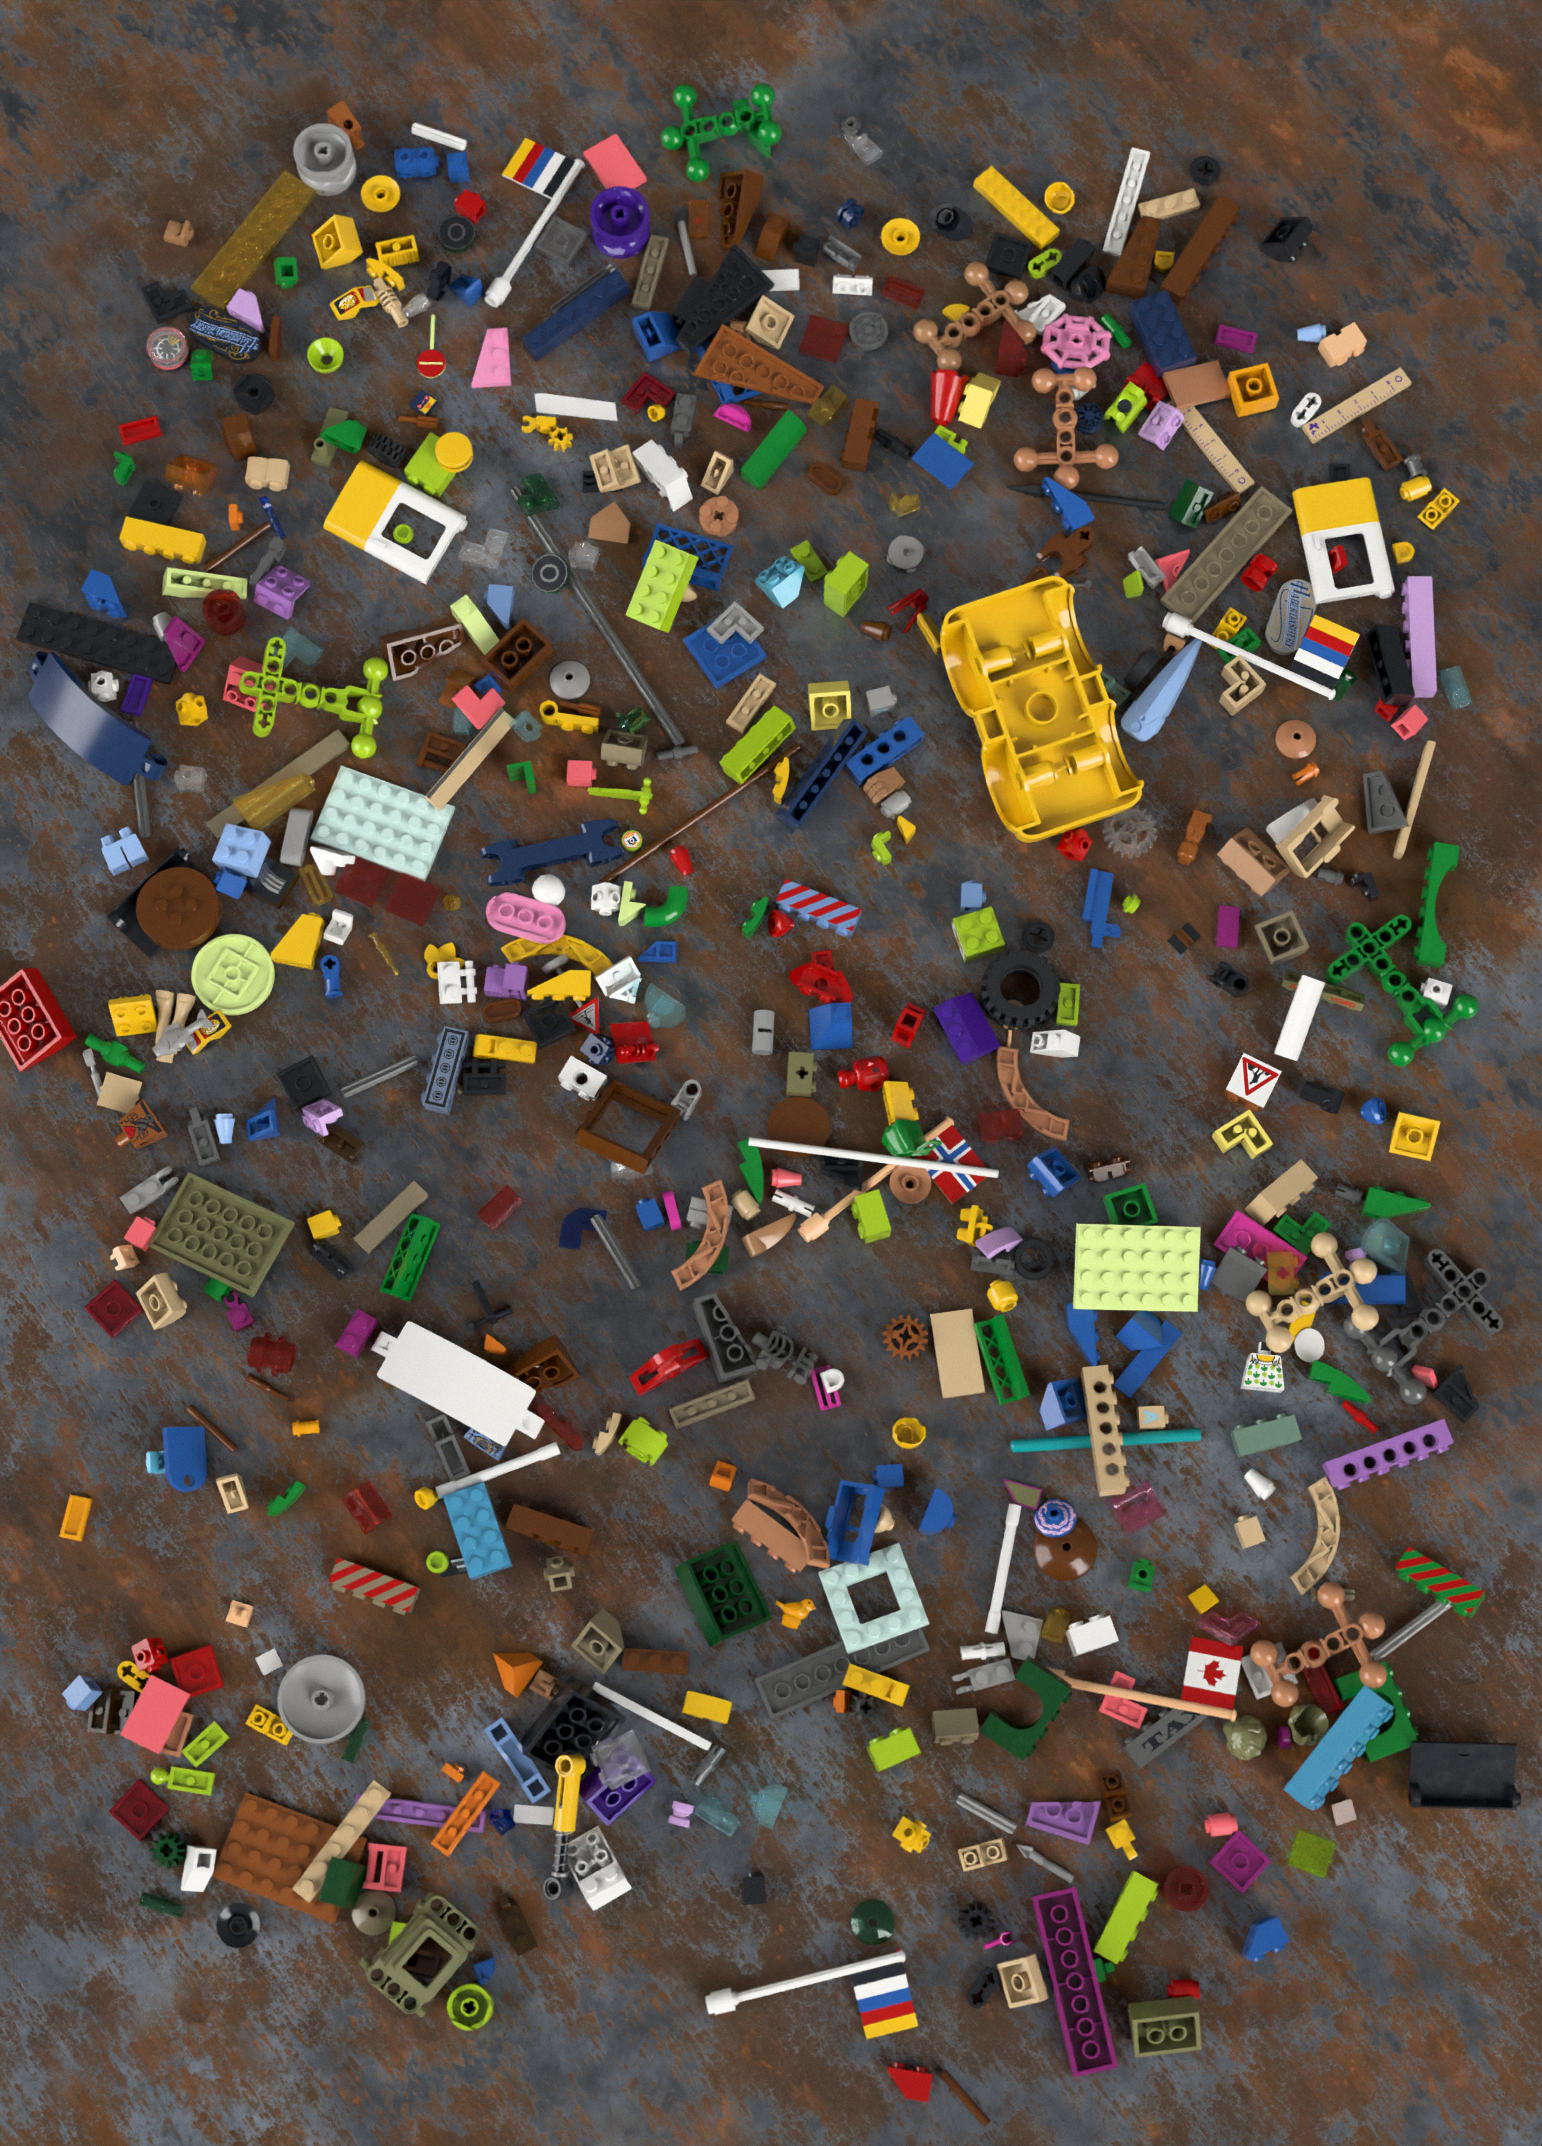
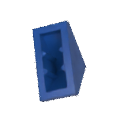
[448,274,483,307]

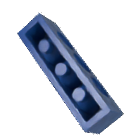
[845,716,924,787]

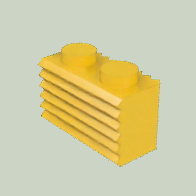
[375,235,420,268]

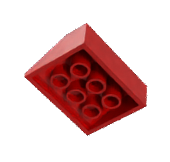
[0,968,77,1072]

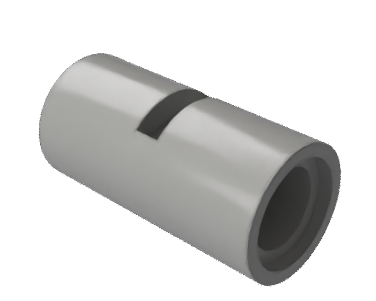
[752,1010,775,1055]

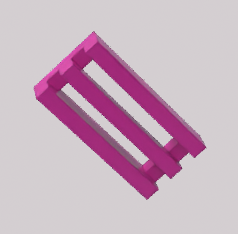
[811,1364,841,1411]

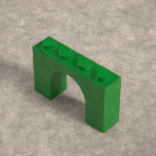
[1333,1660,1419,1763]

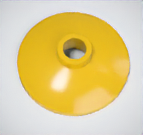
[361,176,400,212]
[881,218,920,255]

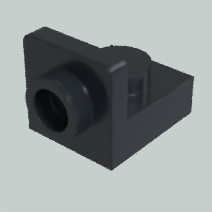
[1349,872,1380,902]

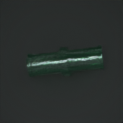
[341,1718,371,1764]
[139,1892,186,1919]

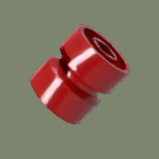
[1240,553,1278,592]

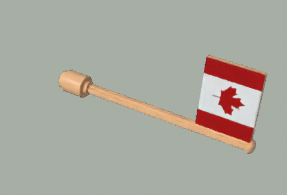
[1046,1636,1244,1722]

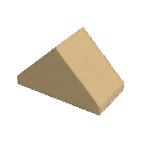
[701,451,733,495]
[216,1473,249,1514]

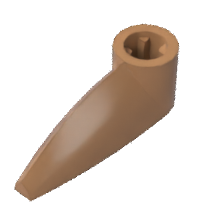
[742,1213,797,1258]

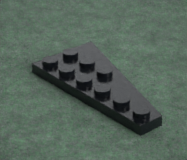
[676,243,774,355]

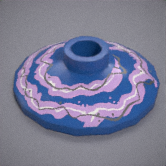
[1034,1498,1077,1538]

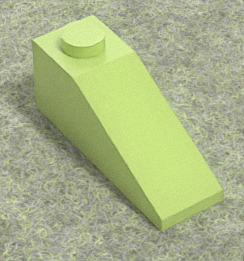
[450,595,500,655]

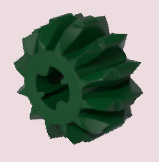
[149,1831,187,1870]

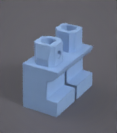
[101,827,149,876]

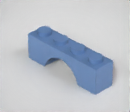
[484,1717,552,1804]

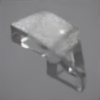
[845,133,882,166]

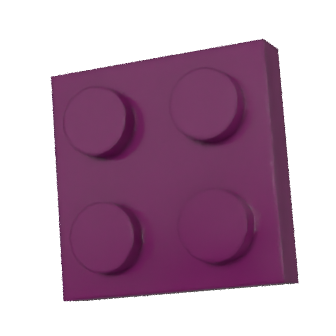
[1208,1830,1271,1894]

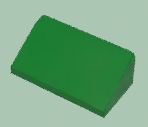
[1217,627,1261,665]

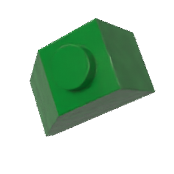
[318,420,367,455]

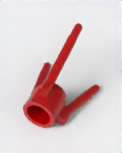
[887,588,929,634]

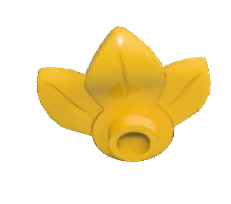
[424,942,465,979]

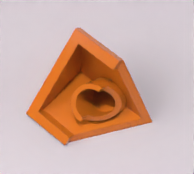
[493,1653,543,1698]

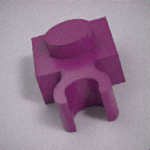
[224,1292,255,1332]

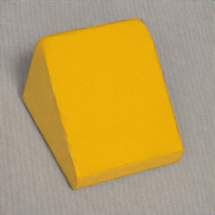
[897,816,916,844]
[1188,1584,1219,1614]

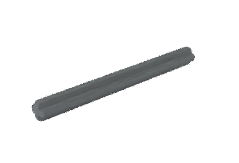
[129,721,151,838]

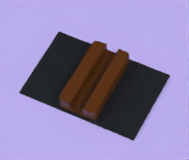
[1167,923,1201,955]

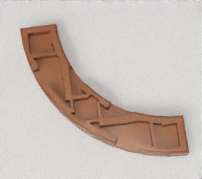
[996,1046,1070,1141]
[671,1179,729,1291]
[747,1478,830,1569]

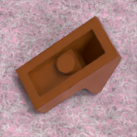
[438,668,475,712]

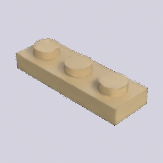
[1138,188,1200,220]

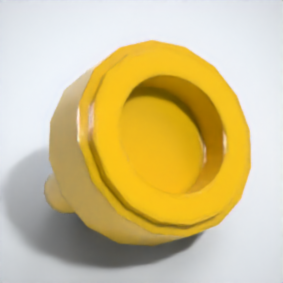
[415,1487,439,1509]

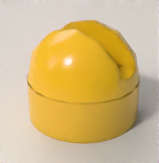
[648,404,665,422]

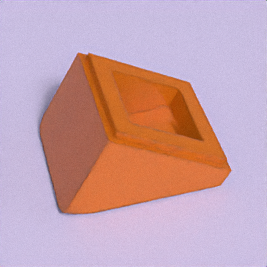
[484,1334,507,1355]
[709,1460,737,1491]

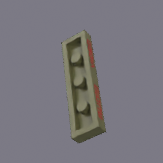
[1282,970,1365,1011]

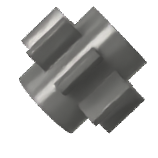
[847,1692,876,1720]

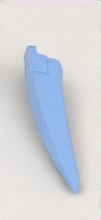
[1121,638,1202,742]

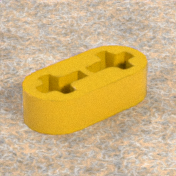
[117,1661,151,1693]

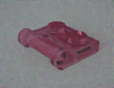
[1110,1480,1166,1535]

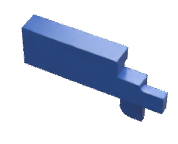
[1082,868,1121,948]

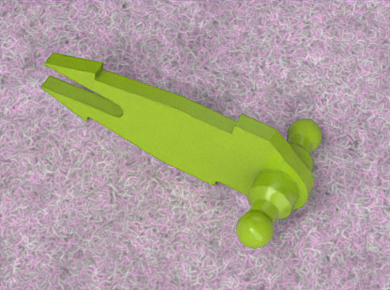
[587,777,652,814]

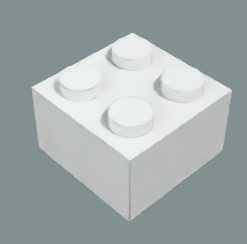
[1065,1613,1119,1657]

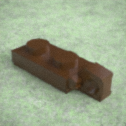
[1360,419,1403,472]

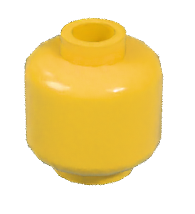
[987,1279,1018,1312]

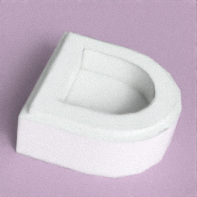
[820,1369,844,1394]

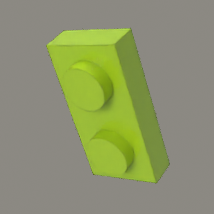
[790,540,828,584]
[1056,983,1080,1026]
[181,1721,230,1768]

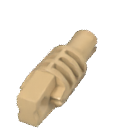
[374,277,408,328]

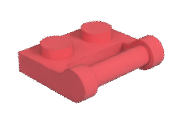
[362,1843,407,1892]

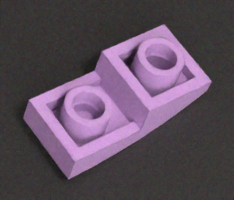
[975,1226,1024,1259]

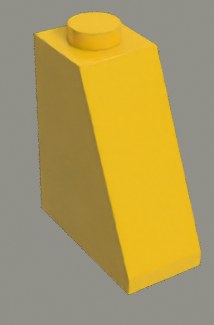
[270,913,325,970]

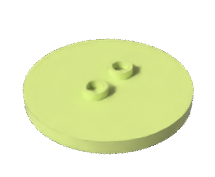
[191,934,275,1015]

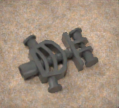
[751,1325,818,1385]

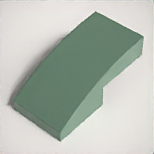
[1100,671,1132,712]

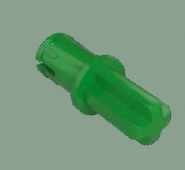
[1100,313,1132,349]

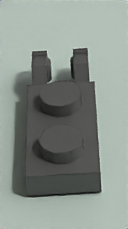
[249,537,286,591]

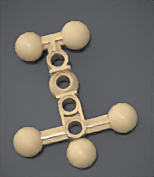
[1246,1232,1379,1353]

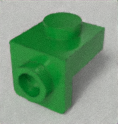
[190,349,213,381]

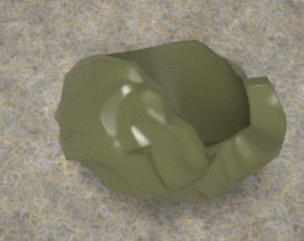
[1288,1703,1330,1745]
[1223,1715,1267,1760]

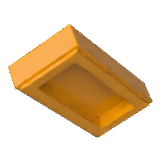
[59,1494,92,1541]

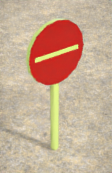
[416,314,446,378]

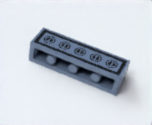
[420,1026,471,1115]

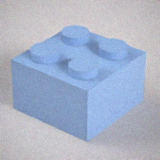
[212,823,271,878]

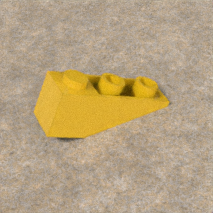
[527,970,591,1001]

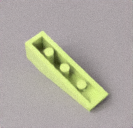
[162,567,248,599]

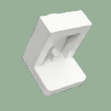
[323,909,353,945]

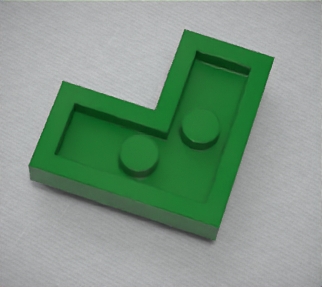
[1272,1211,1332,1256]

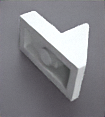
[310,846,355,875]

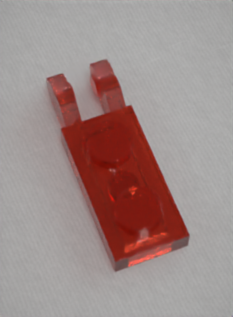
[536,1403,584,1452]

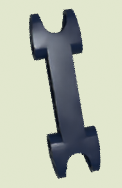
[480,819,625,887]

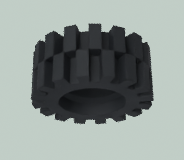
[367,433,406,468]

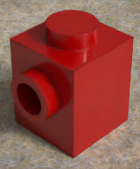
[454,189,486,225]

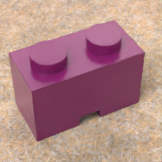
[336,1309,379,1359]

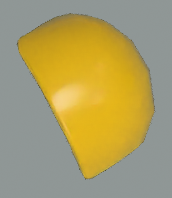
[1045,182,1075,215]
[892,1417,926,1449]

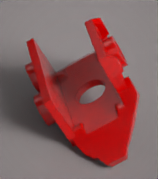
[789,960,853,1004]

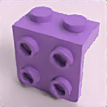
[253,565,310,620]

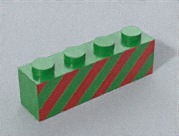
[1395,1546,1485,1618]

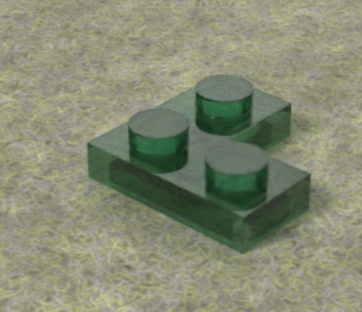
[517,473,560,517]

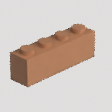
[731,1499,807,1573]

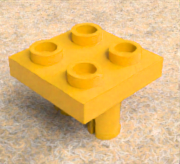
[108,994,158,1037]

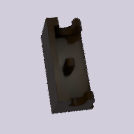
[318,1122,366,1165]

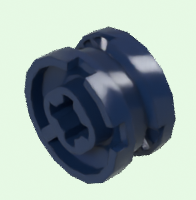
[835,198,865,230]
[1075,402,1103,435]

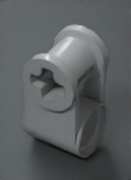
[670,1080,702,1121]

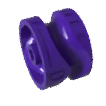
[590,186,650,259]

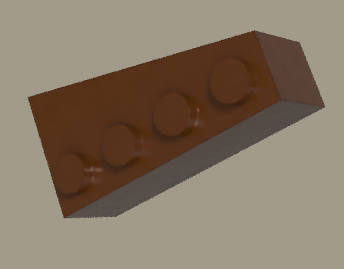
[1105,215,1162,299]
[505,1502,596,1558]

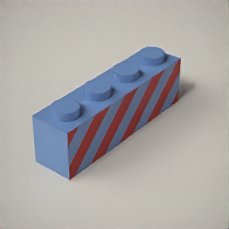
[776,879,862,937]

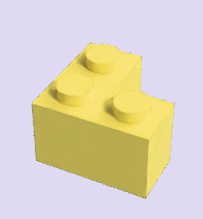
[958,372,1001,429]
[1211,1109,1273,1160]

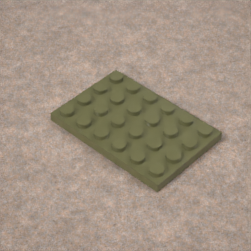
[147,1172,295,1297]

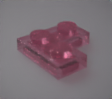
[1198,1610,1259,1647]

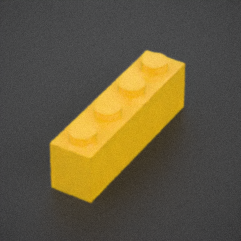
[119,517,206,564]

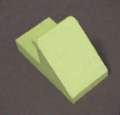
[618,881,646,926]

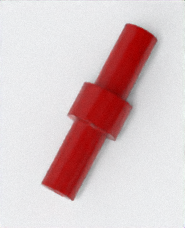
[1341,1399,1379,1434]

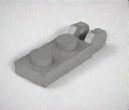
[120,1166,179,1216]
[952,1658,1016,1695]

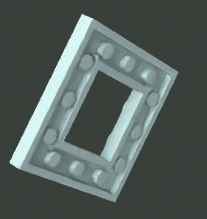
[818,1543,929,1654]

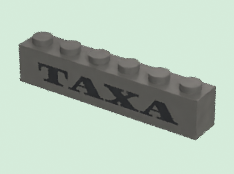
[1122,1683,1243,1769]

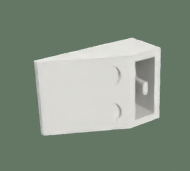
[567,1826,632,1911]

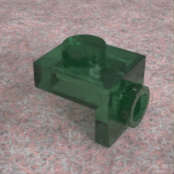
[615,706,651,735]

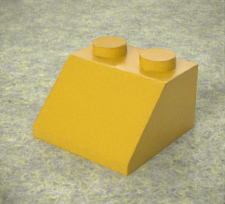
[312,215,363,270]
[882,1081,919,1126]

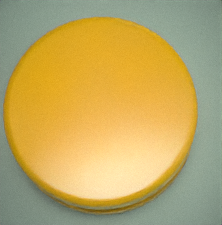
[435,432,473,472]

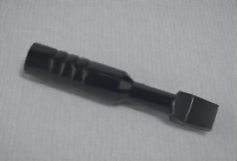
[466,1305,513,1331]

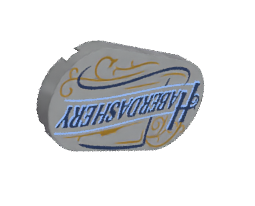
[1265,579,1317,655]

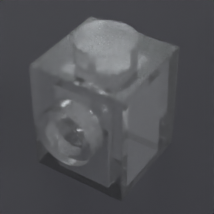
[568,541,600,573]
[174,764,208,794]

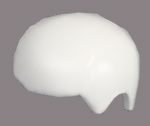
[532,874,566,906]

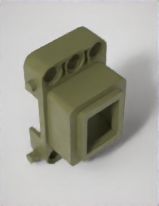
[358,1891,480,2018]

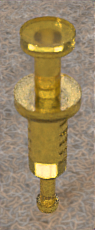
[368,931,399,975]

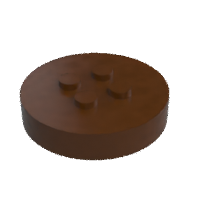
[136,867,221,950]

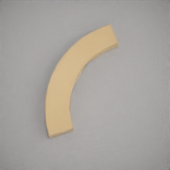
[1290,1476,1340,1595]

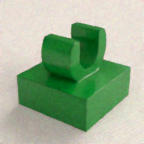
[1093,1957,1115,1982]

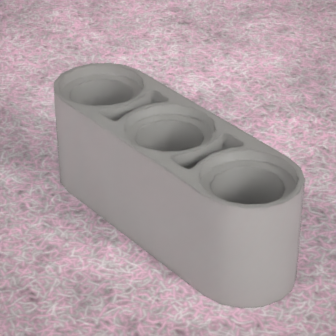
[280,807,313,867]

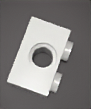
[558,1056,608,1101]

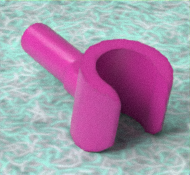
[984,1931,1016,1949]

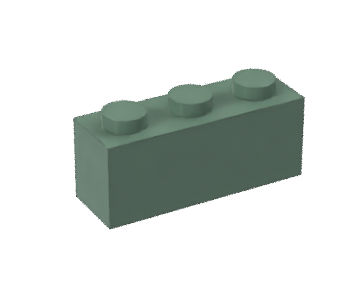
[1230,1413,1302,1458]

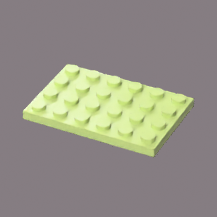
[1073,1223,1201,1312]

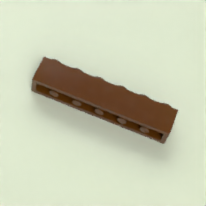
[1159,194,1241,306]

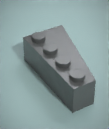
[692,1293,760,1383]

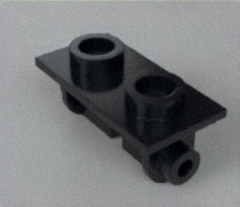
[309,1238,354,1281]

